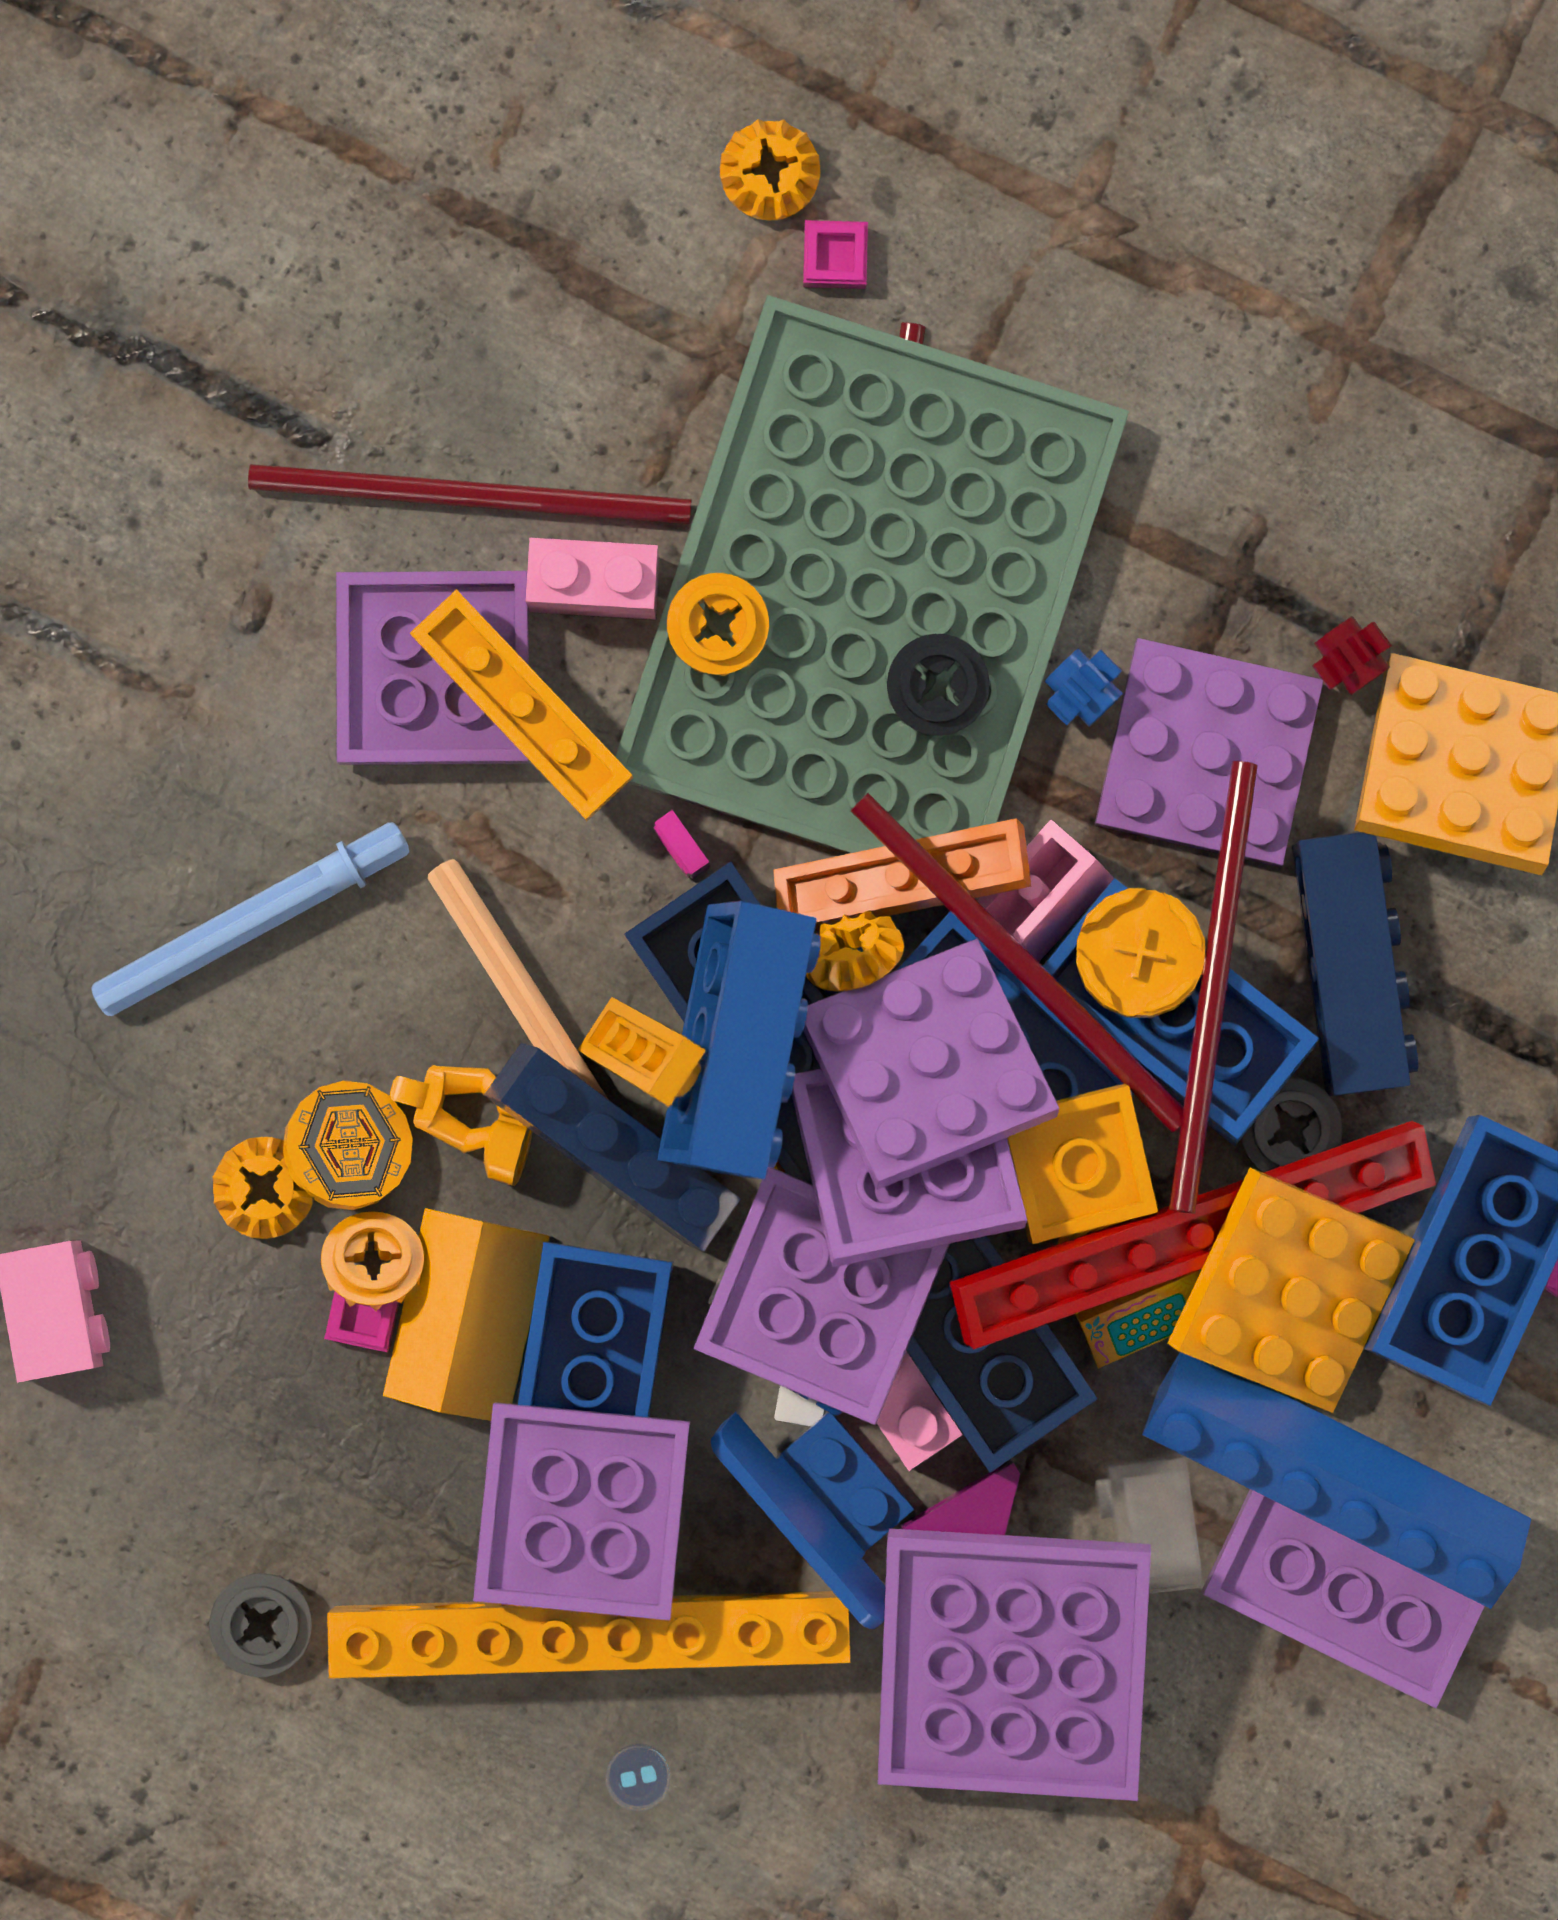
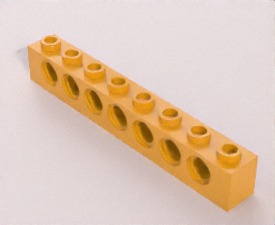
[327,1591,850,1678]

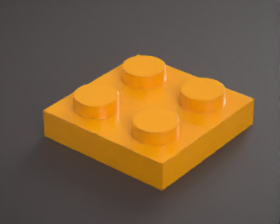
[1007,1084,1158,1244]

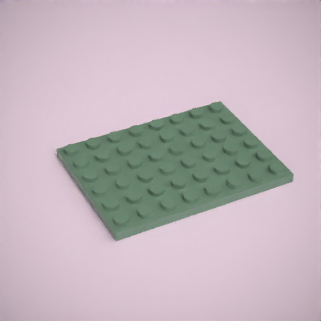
[615,295,1129,854]

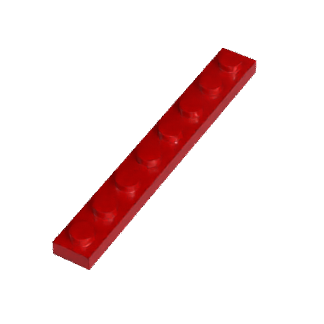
[950,1121,1436,1349]

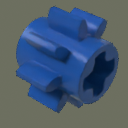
[1044,648,1123,727]

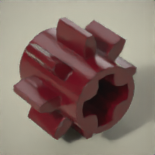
[1312,616,1392,695]

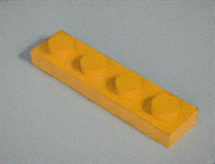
[410,589,633,821]
[577,997,705,1107]

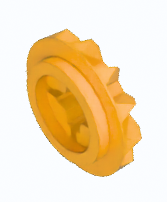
[720,119,820,221]
[667,573,769,676]
[806,910,904,991]
[213,1137,314,1239]
[321,1212,424,1311]

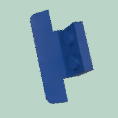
[711,1412,914,1629]

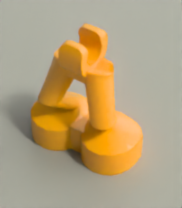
[390,1065,532,1186]

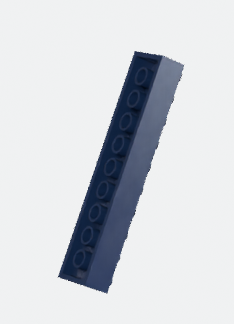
[624,861,1098,1472]

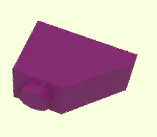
[901,1460,1020,1535]

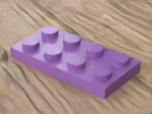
[1201,1489,1485,1708]

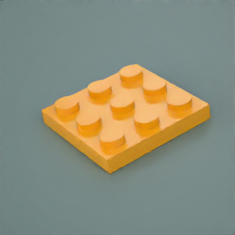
[1354,653,1558,876]
[1167,1167,1415,1413]

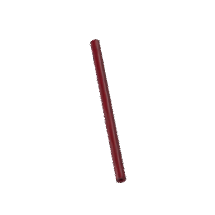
[248,464,692,524]
[1169,761,1258,1214]
[850,793,1184,1132]

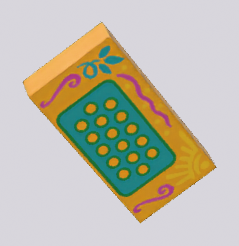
[1075,1270,1199,1369]

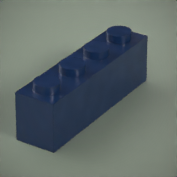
[1292,832,1418,1097]
[484,1043,741,1252]

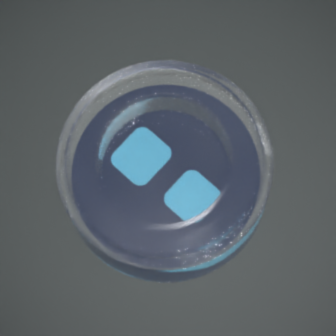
[606,1743,671,1811]

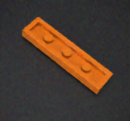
[773,818,1031,931]

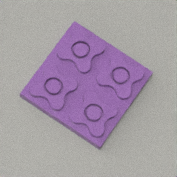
[878,1528,1151,1801]

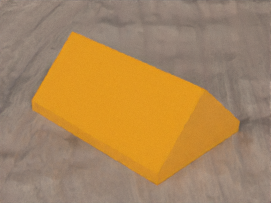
[383,1208,550,1421]

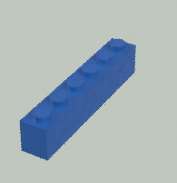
[1142,1352,1532,1609]

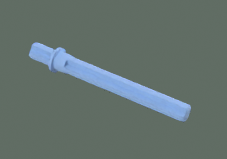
[91,822,410,1016]

